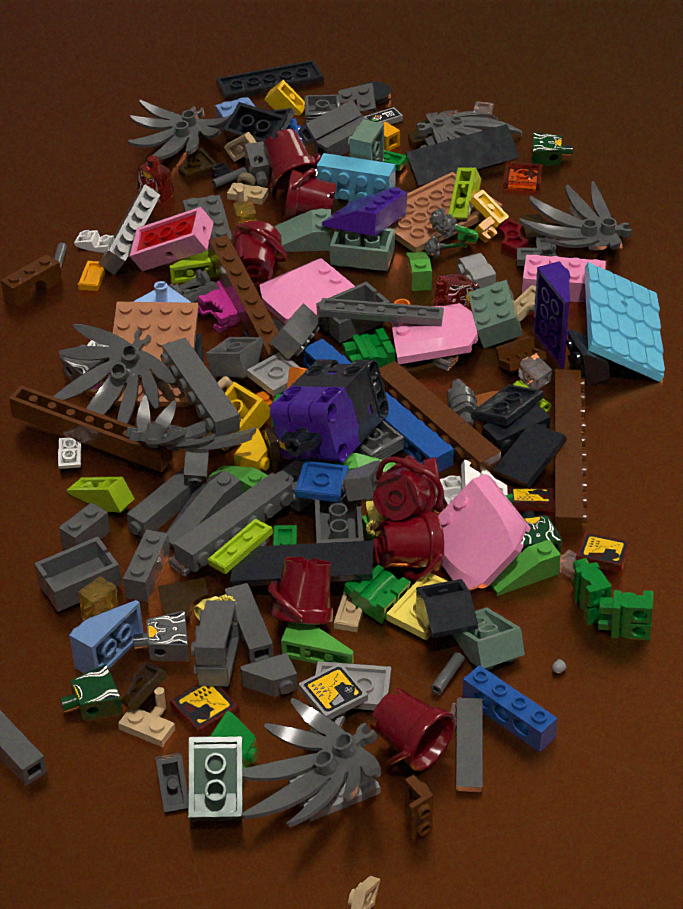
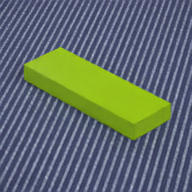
[208,518,273,574]

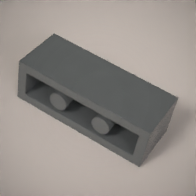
[123,530,170,602]

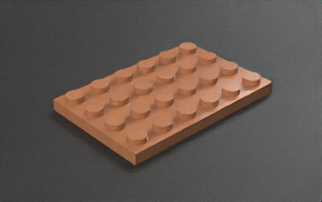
[387,172,502,253]
[106,302,199,407]

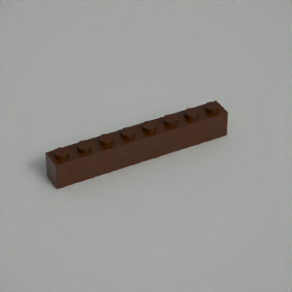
[208,235,281,361]
[379,361,501,473]
[9,385,173,472]

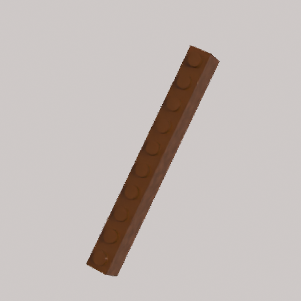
[554,369,587,534]

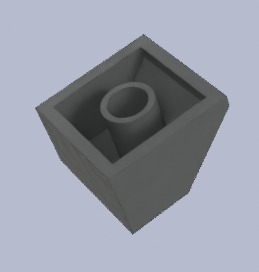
[206,337,263,379]

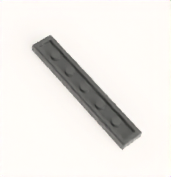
[319,298,444,326]

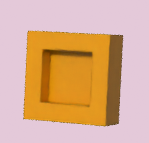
[474,216,497,243]

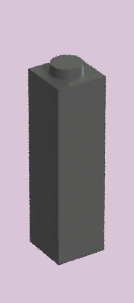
[298,99,362,146]
[314,116,370,157]
[127,469,199,537]
[225,583,274,664]
[0,710,47,786]

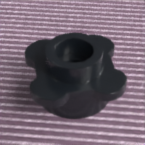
[211,163,231,178]

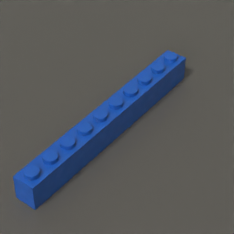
[303,339,454,472]

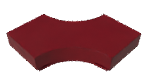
[497,219,528,255]

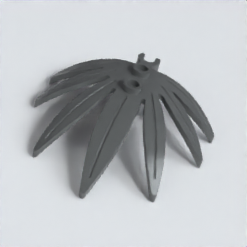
[128,99,232,161]
[416,110,522,143]
[519,181,632,250]
[53,324,176,424]
[125,395,257,451]
[241,698,381,827]

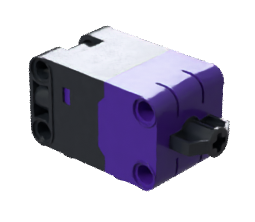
[270,359,389,462]

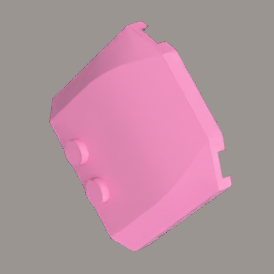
[259,258,355,324]
[391,303,478,364]
[438,474,531,591]

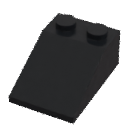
[223,102,287,143]

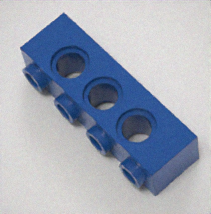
[462,665,558,752]

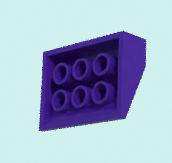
[322,187,407,236]
[533,261,570,368]

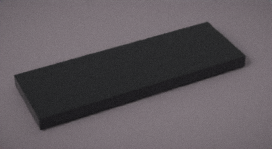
[216,60,324,101]
[405,124,519,188]
[230,540,375,587]

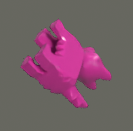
[198,280,241,333]

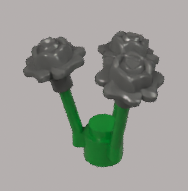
[424,208,478,260]

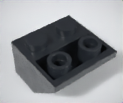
[566,329,610,386]
[416,579,478,638]

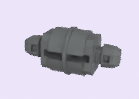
[447,379,478,426]

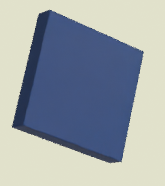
[295,461,349,503]

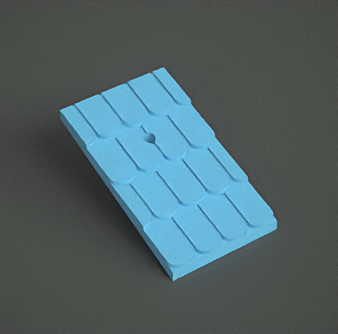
[584,262,665,382]

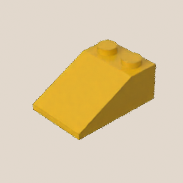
[201,382,270,452]

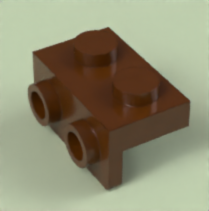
[495,336,547,373]
[405,774,433,840]

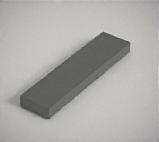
[456,698,483,792]

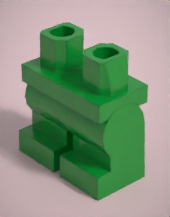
[342,328,396,368]
[572,558,612,625]
[344,565,410,624]
[598,590,653,640]

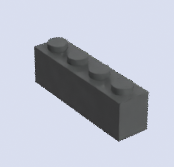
[270,303,321,360]

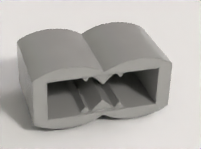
[456,253,496,290]

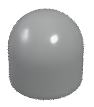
[552,659,567,674]

